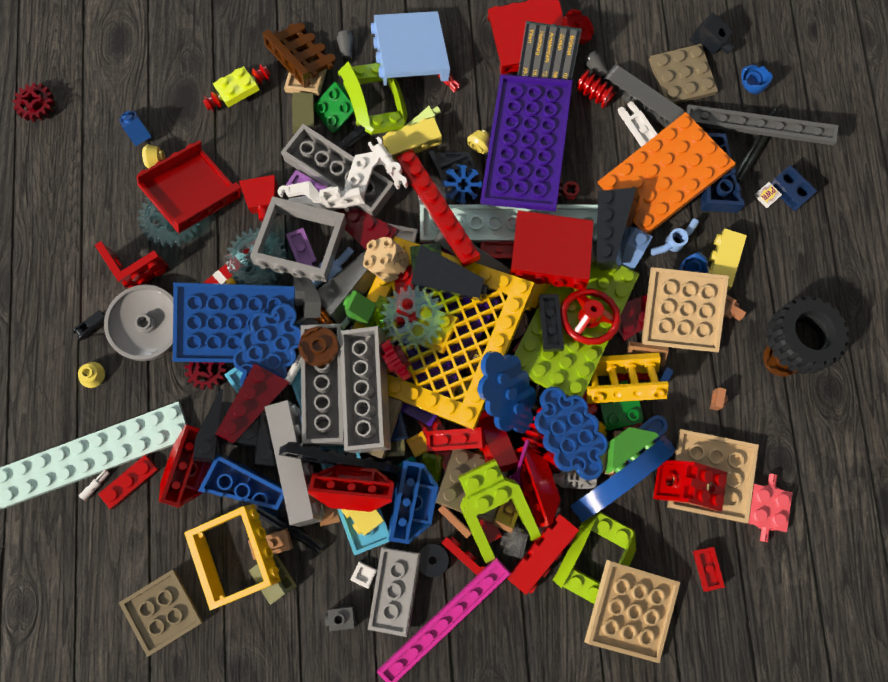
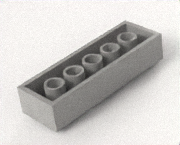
[281,124,395,218]
[301,324,344,448]
[340,326,391,453]
[265,400,325,527]

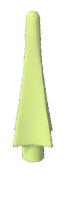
[405,106,441,126]

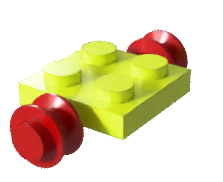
[203,64,271,112]

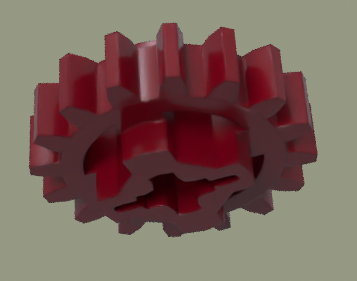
[12,82,55,122]
[381,339,412,381]
[184,362,228,391]

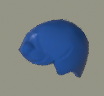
[741,65,773,95]
[678,252,709,273]

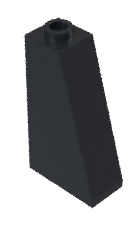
[411,245,489,301]

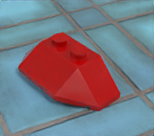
[159,424,215,508]
[512,446,561,528]
[308,465,394,512]

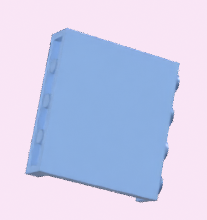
[371,11,450,85]

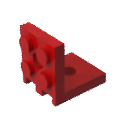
[95,241,169,288]
[653,460,728,512]

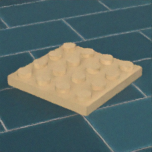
[641,267,729,352]
[667,429,759,523]
[584,560,680,663]

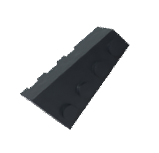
[596,187,640,270]

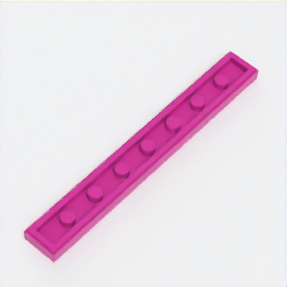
[377,557,511,682]

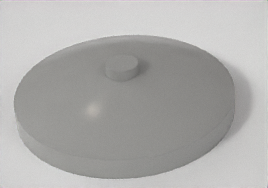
[104,285,173,361]

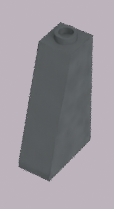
[317,251,376,324]

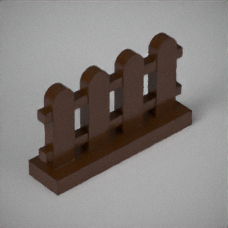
[263,23,336,88]

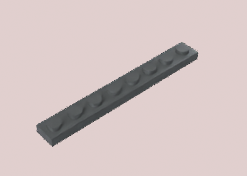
[686,105,839,145]

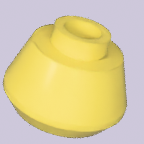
[467,130,490,154]
[142,144,165,168]
[78,362,105,388]

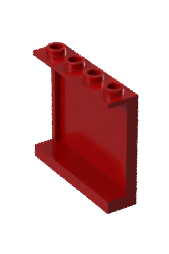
[487,0,564,75]
[136,140,241,234]
[510,210,593,290]

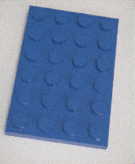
[172,282,295,363]

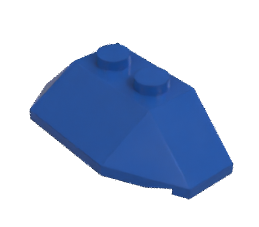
[388,460,439,544]

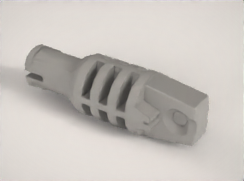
[552,471,597,489]

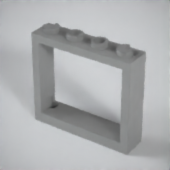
[250,196,347,282]

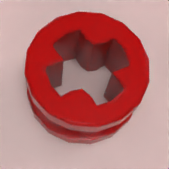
[562,181,580,200]

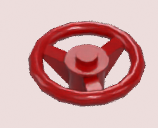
[560,288,621,345]

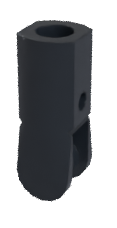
[72,309,105,341]

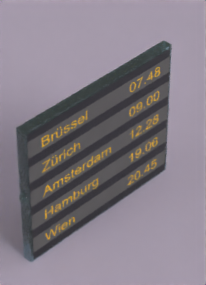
[518,21,582,80]

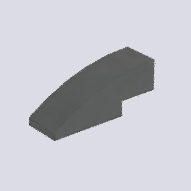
[292,275,321,318]

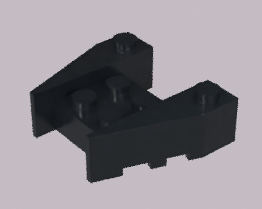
[192,389,276,469]

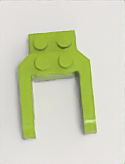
[458,459,541,563]

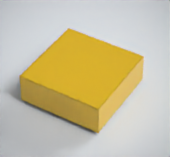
[406,431,427,458]

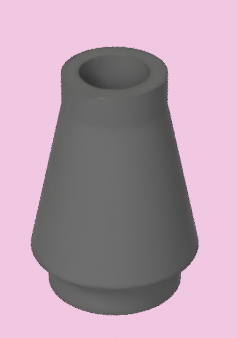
[336,30,354,59]
[584,51,609,78]

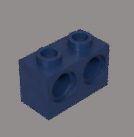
[771,165,817,212]

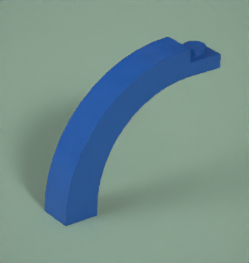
[570,435,676,522]

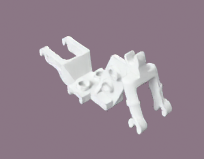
[278,137,408,212]

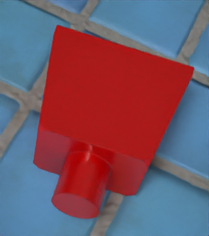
[239,175,278,221]

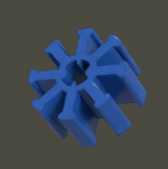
[442,165,482,203]

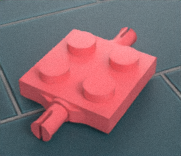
[746,474,792,542]

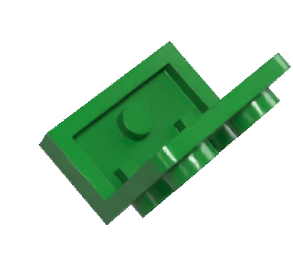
[313,82,355,133]
[599,380,643,430]

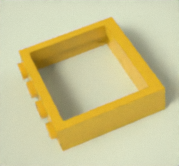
[184,504,281,610]

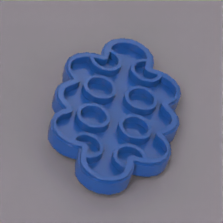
[233,303,301,387]
[478,351,536,434]
[534,386,608,480]

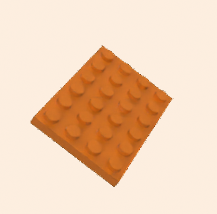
[598,112,736,234]

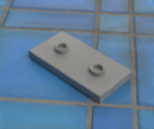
[368,547,421,637]

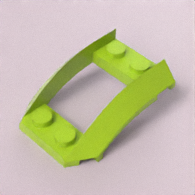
[338,62,408,135]
[553,511,636,604]

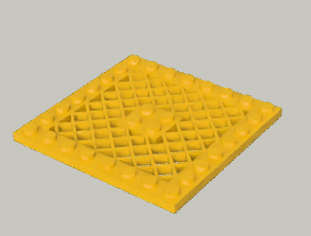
[352,236,535,430]

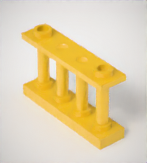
[587,353,669,404]

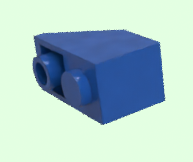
[119,110,151,146]

